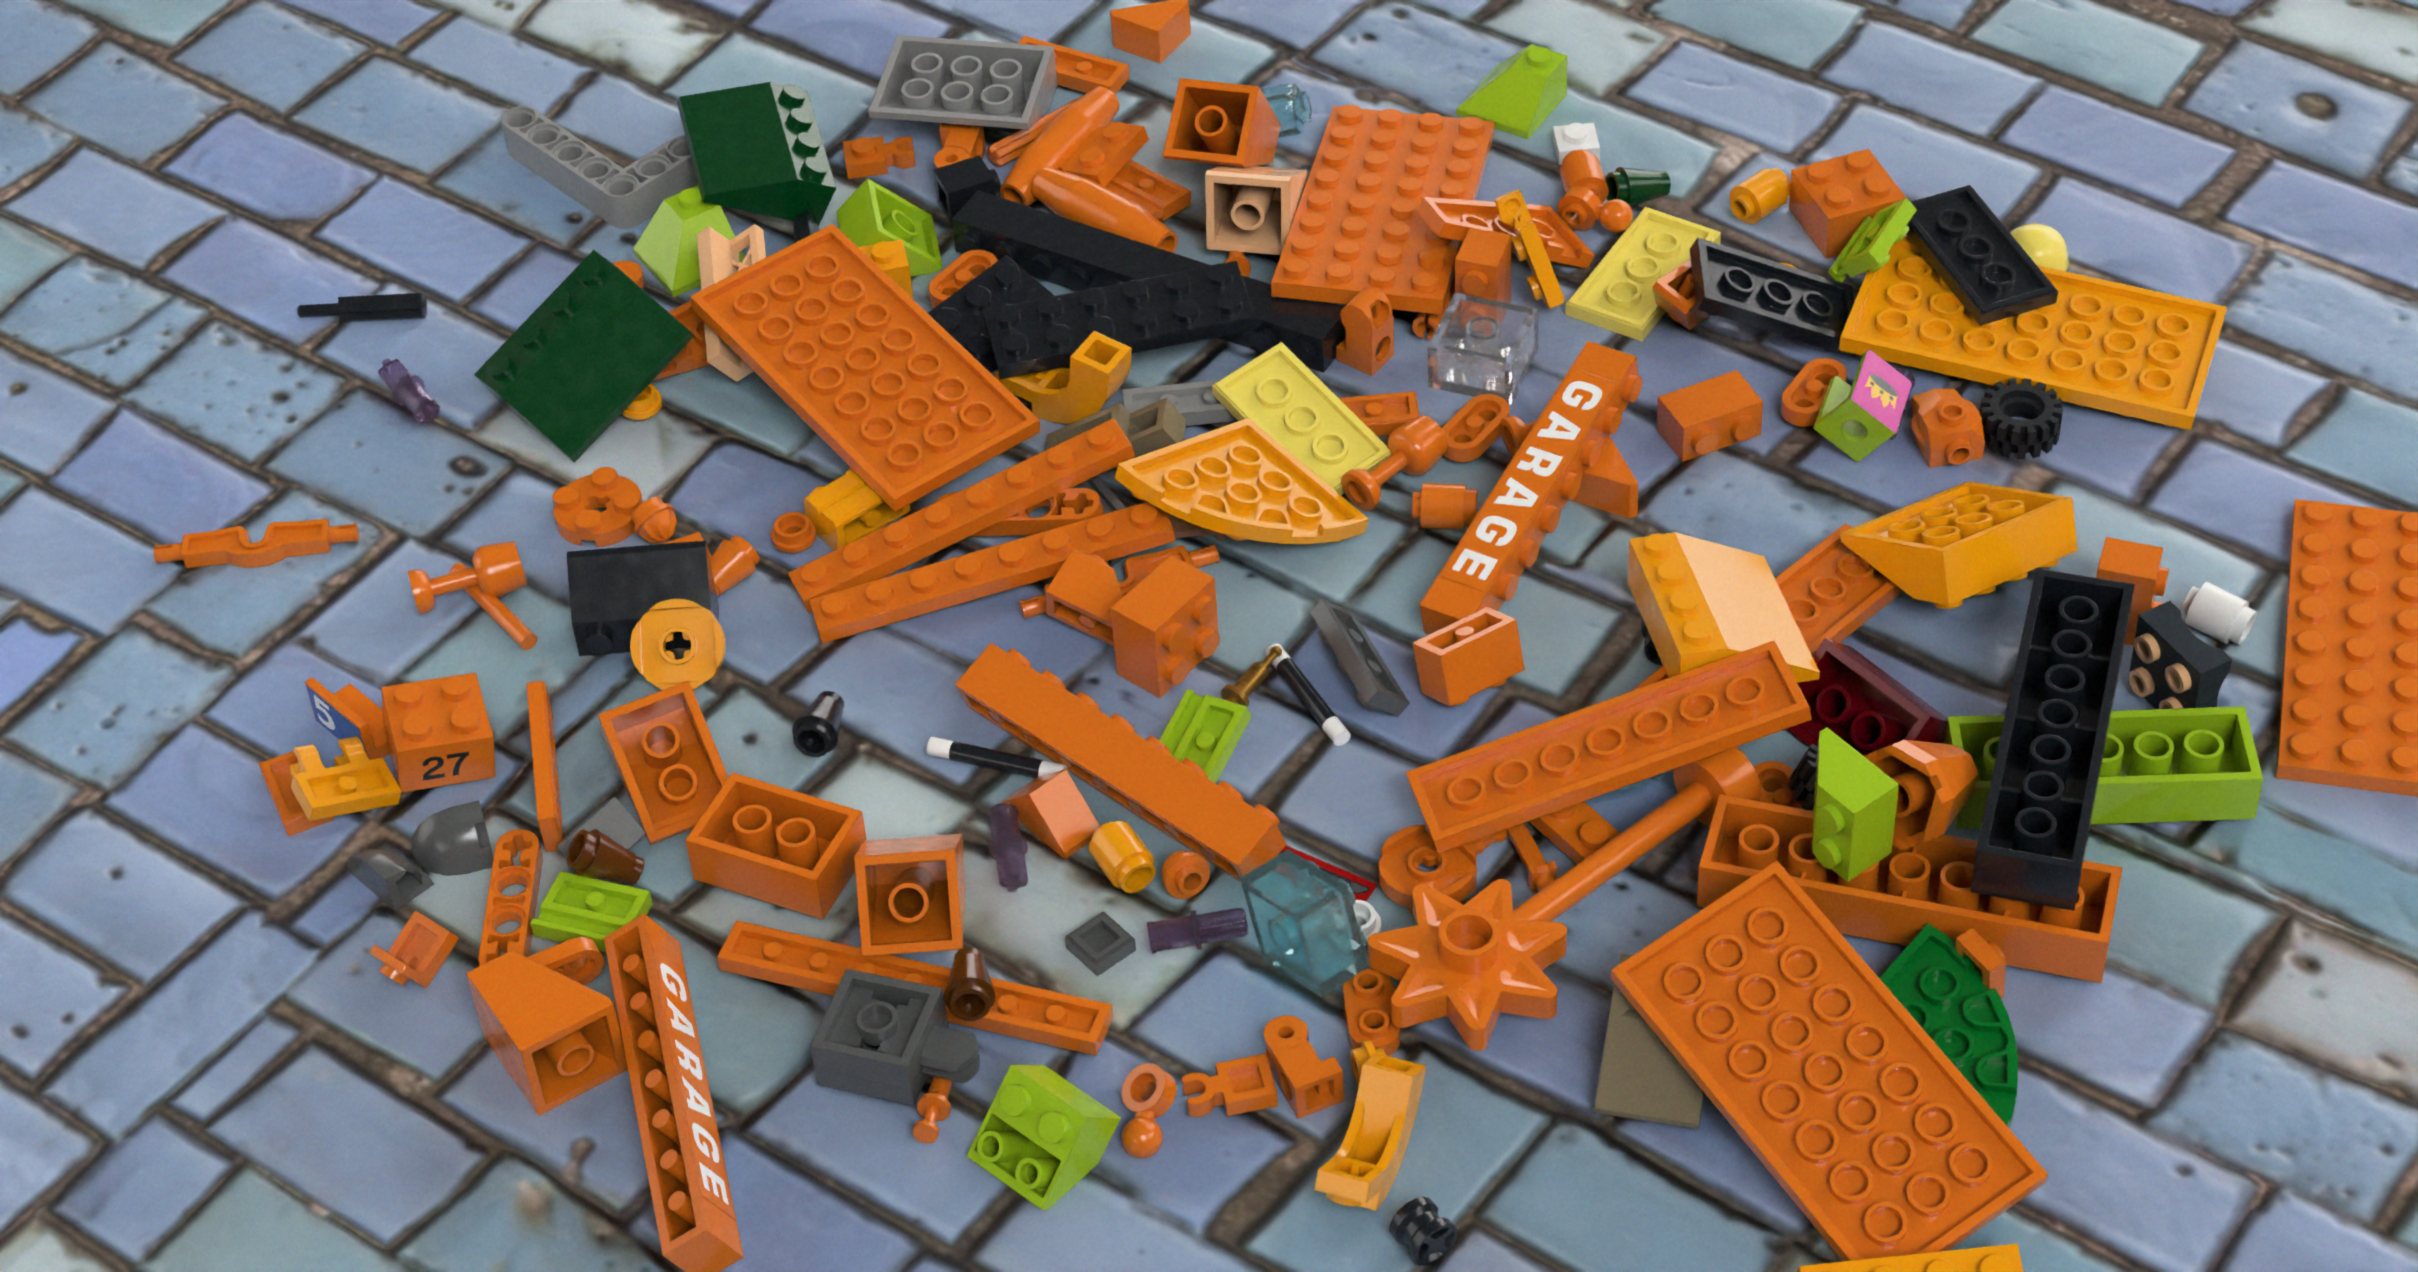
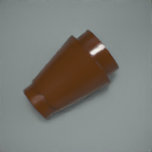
[567,829,644,886]
[944,947,995,1021]

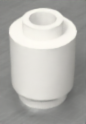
[2181,582,2257,645]

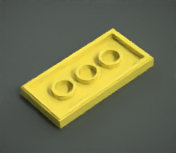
[1565,207,1721,342]
[1212,342,1391,495]

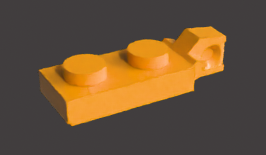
[1494,189,1565,309]

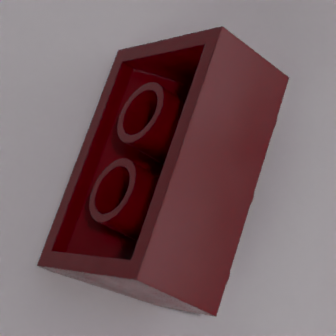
[1787,638,1947,756]

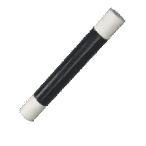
[1265,643,1351,746]
[927,736,1068,778]

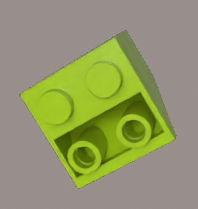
[966,1065,1121,1210]

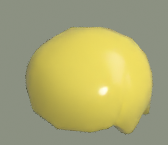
[2010,223,2069,271]

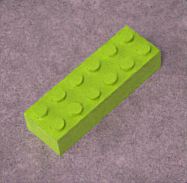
[1944,706,2263,829]

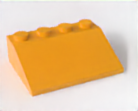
[1840,481,2078,609]
[1628,532,1820,683]

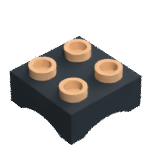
[2128,601,2232,709]

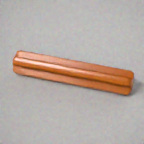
[987,98,1079,167]

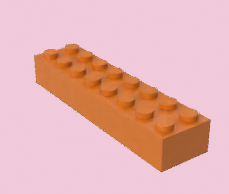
[1697,794,2123,983]

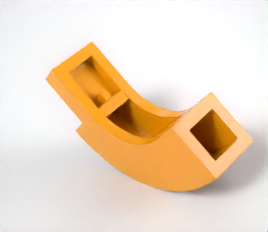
[995,331,1132,424]
[1314,1053,1426,1211]

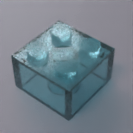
[1240,850,1369,997]

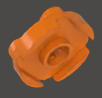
[553,467,643,547]
[1378,824,1477,915]

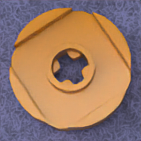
[630,599,726,690]

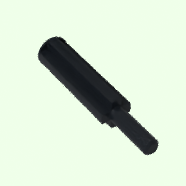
[297,293,427,322]

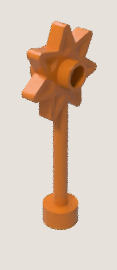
[1367,747,1761,1051]

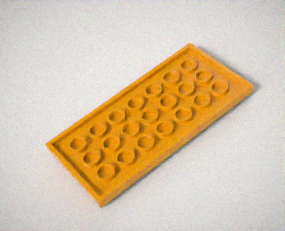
[1839,236,2227,430]

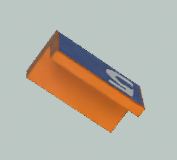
[305,677,390,760]

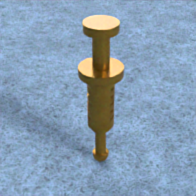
[1221,646,1282,707]

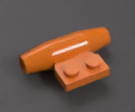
[1000,86,1149,206]
[1032,160,1191,253]

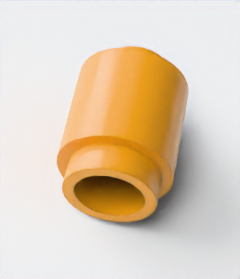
[1729,168,1791,224]
[1088,821,1156,893]

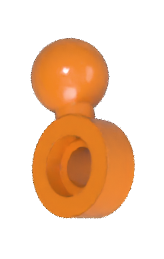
[1557,186,1633,233]
[1121,1063,1176,1159]

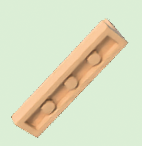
[697,224,766,382]

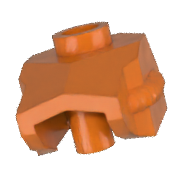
[1911,389,1985,468]

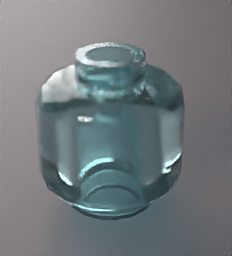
[1260,83,1312,138]

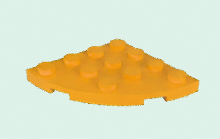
[1114,418,1369,544]

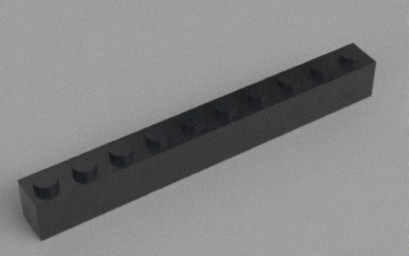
[952,190,1346,373]

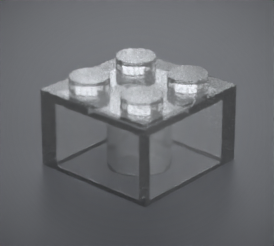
[1427,292,1539,405]

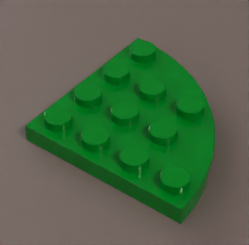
[1879,923,2018,1128]

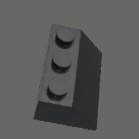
[567,541,719,656]

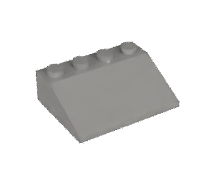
[868,35,1058,130]

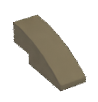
[1045,397,1186,469]

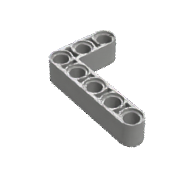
[501,106,698,229]

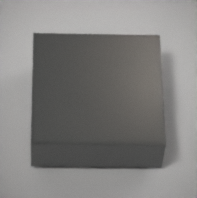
[1065,911,1136,977]

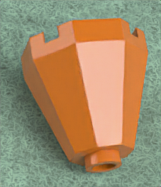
[1864,740,1979,851]

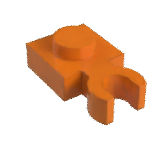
[843,136,916,179]
[1182,1053,1278,1117]

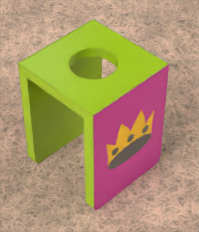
[1813,350,1912,463]

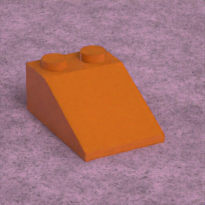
[598,680,729,845]

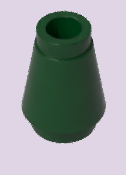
[1606,167,1671,207]

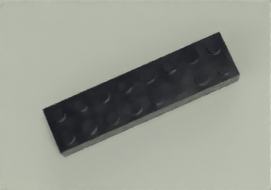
[1971,568,2135,911]

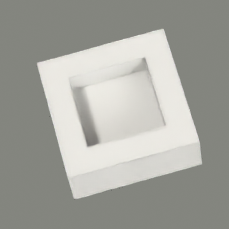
[1553,123,1600,165]

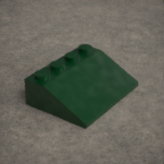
[677,82,836,226]
[474,250,694,463]

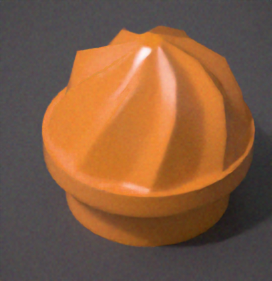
[631,496,677,543]

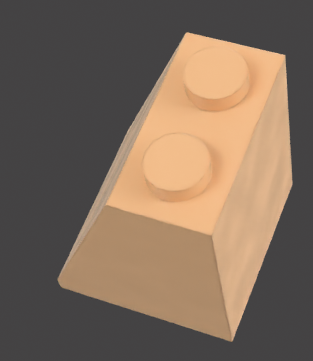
[1205,165,1307,255]

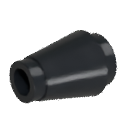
[792,691,844,757]

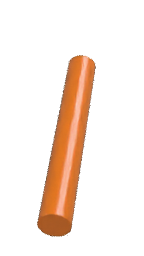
[449,563,537,650]

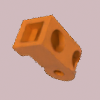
[934,123,986,169]
[1336,286,1394,376]
[1263,1015,1345,1119]

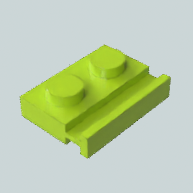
[1828,198,1917,283]
[1159,689,1252,783]
[530,871,653,952]

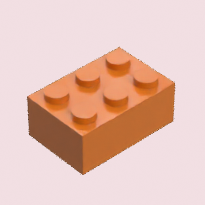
[685,772,867,920]

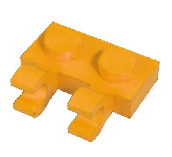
[289,736,402,821]

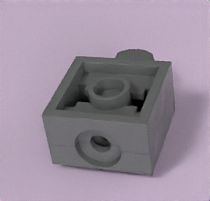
[810,969,980,1106]

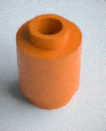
[1560,149,1609,203]
[1412,483,1478,530]

